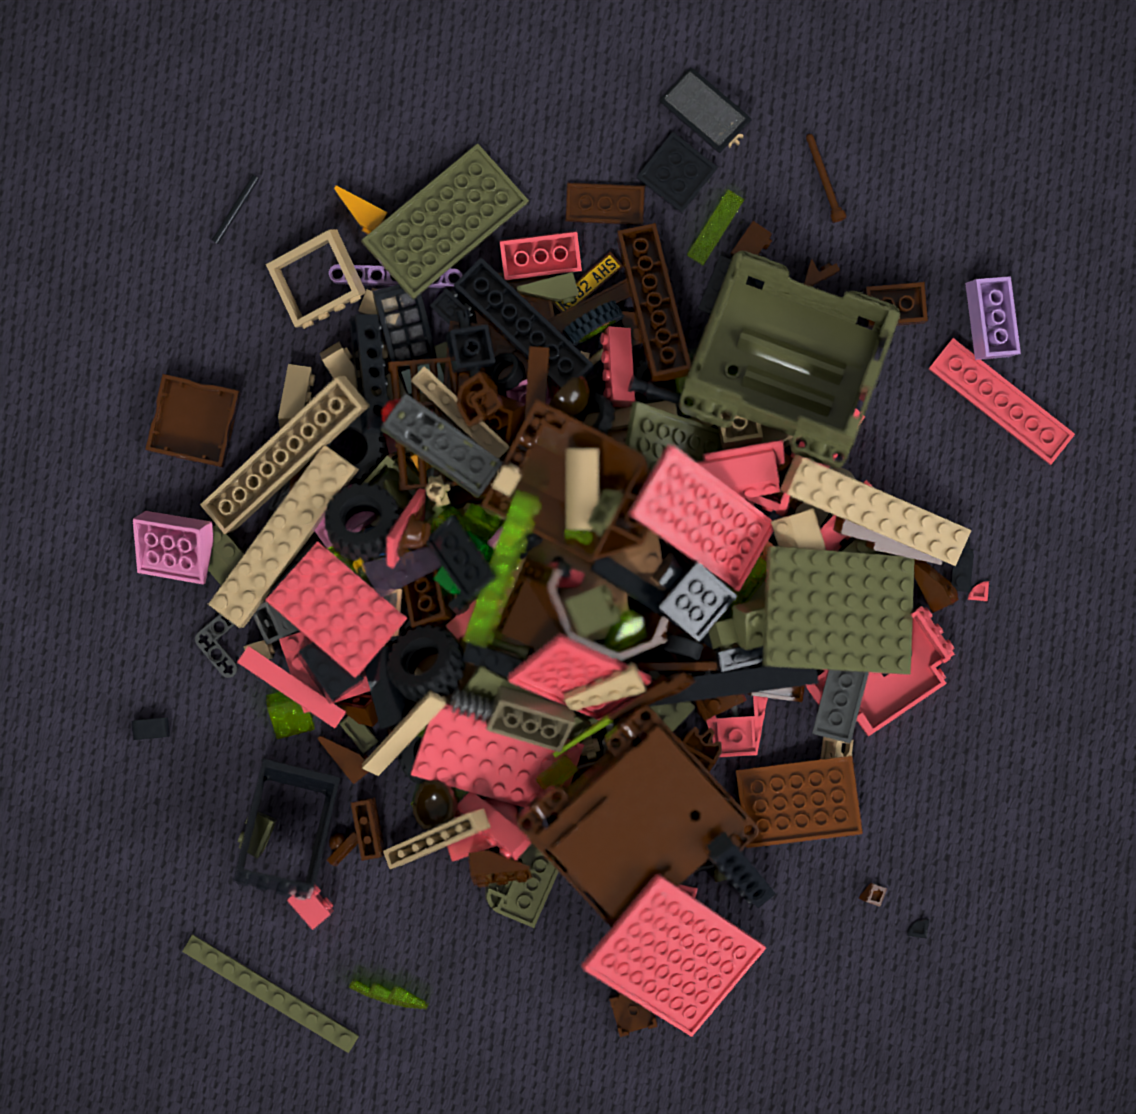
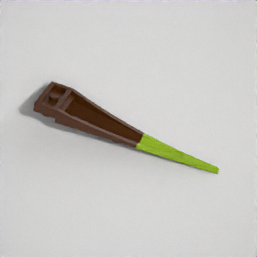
[553,672,696,758]

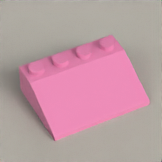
[133,511,213,584]

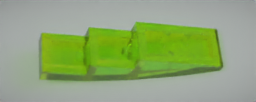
[715,557,767,623]
[349,979,429,1009]

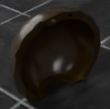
[548,375,590,417]
[412,780,458,829]

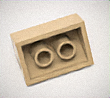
[771,508,826,550]

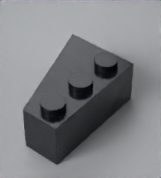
[297,642,364,704]

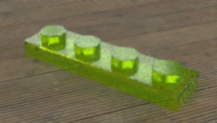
[687,189,745,266]

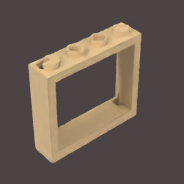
[266,229,367,329]

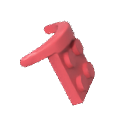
[744,493,790,517]

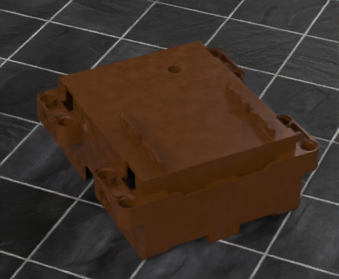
[516,704,758,928]

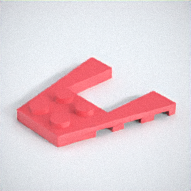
[706,696,768,757]

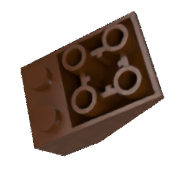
[468,851,532,887]

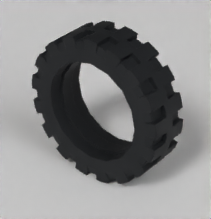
[572,392,615,435]

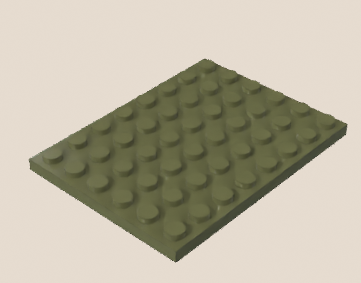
[763,546,914,675]

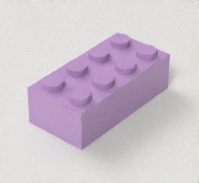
[965,277,1021,360]

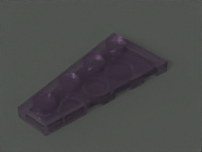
[361,547,442,598]

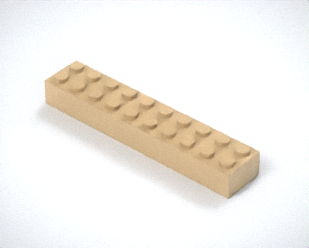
[200,376,370,534]
[208,445,359,628]
[780,454,971,566]

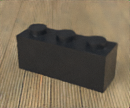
[462,641,526,677]

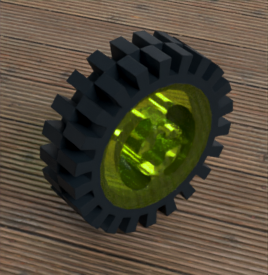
[563,300,624,346]

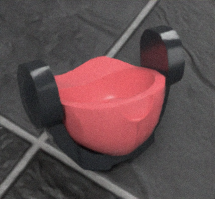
[547,556,585,598]

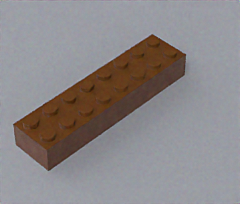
[617,223,691,383]

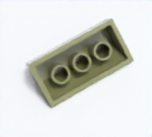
[208,525,245,586]

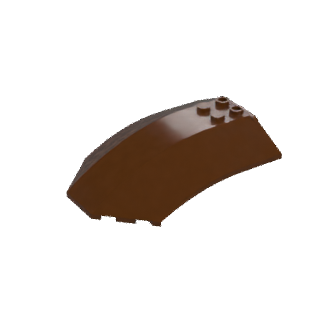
[482,399,650,562]

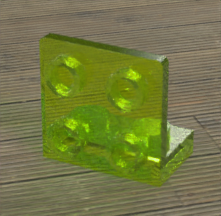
[266,692,315,739]

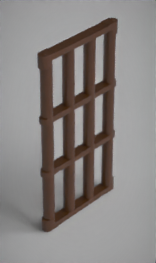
[388,357,463,491]

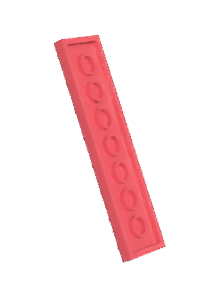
[928,338,1075,465]

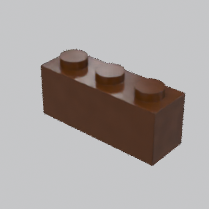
[351,797,385,861]

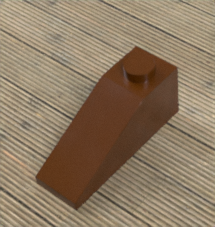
[914,559,959,613]
[317,735,369,784]

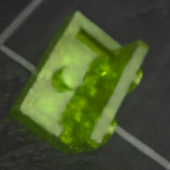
[460,503,505,541]

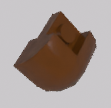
[456,372,505,427]

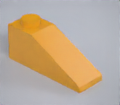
[334,185,388,234]

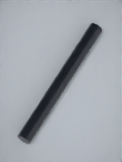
[212,175,259,244]

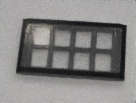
[659,67,752,153]
[372,284,437,373]

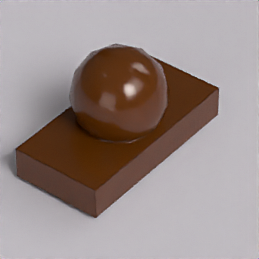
[327,832,358,866]

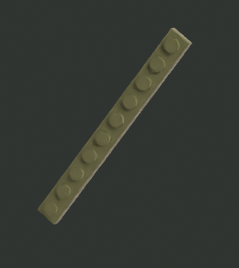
[182,934,359,1053]

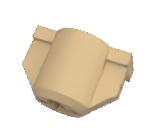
[426,475,451,508]

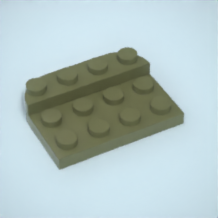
[485,841,559,928]

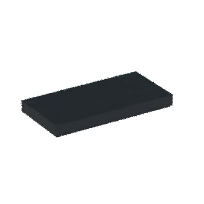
[426,515,498,602]

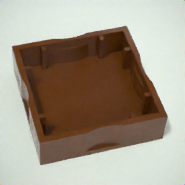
[145,374,241,468]

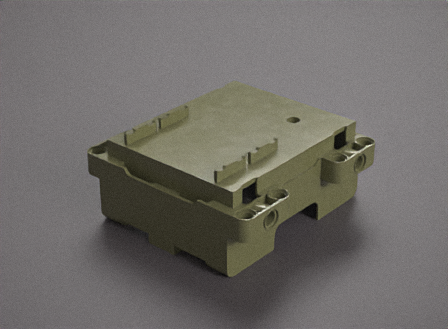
[679,251,900,469]

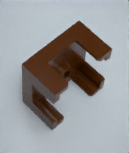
[609,993,658,1037]

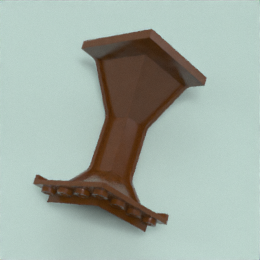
[495,558,669,663]

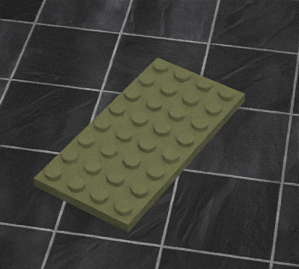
[361,143,529,300]

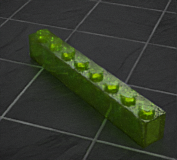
[463,489,541,648]

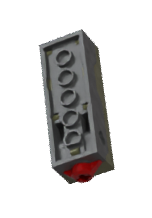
[381,394,503,498]

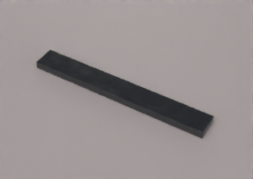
[590,556,720,651]

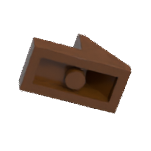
[804,259,840,287]

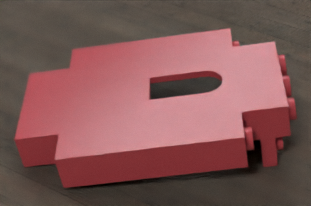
[805,606,955,736]

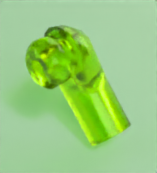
[565,529,592,544]

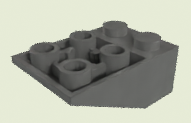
[253,602,300,645]

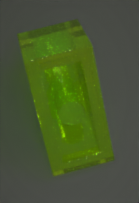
[603,610,647,652]

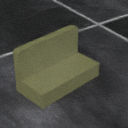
[588,490,623,536]

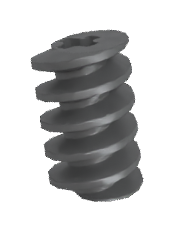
[450,688,494,723]

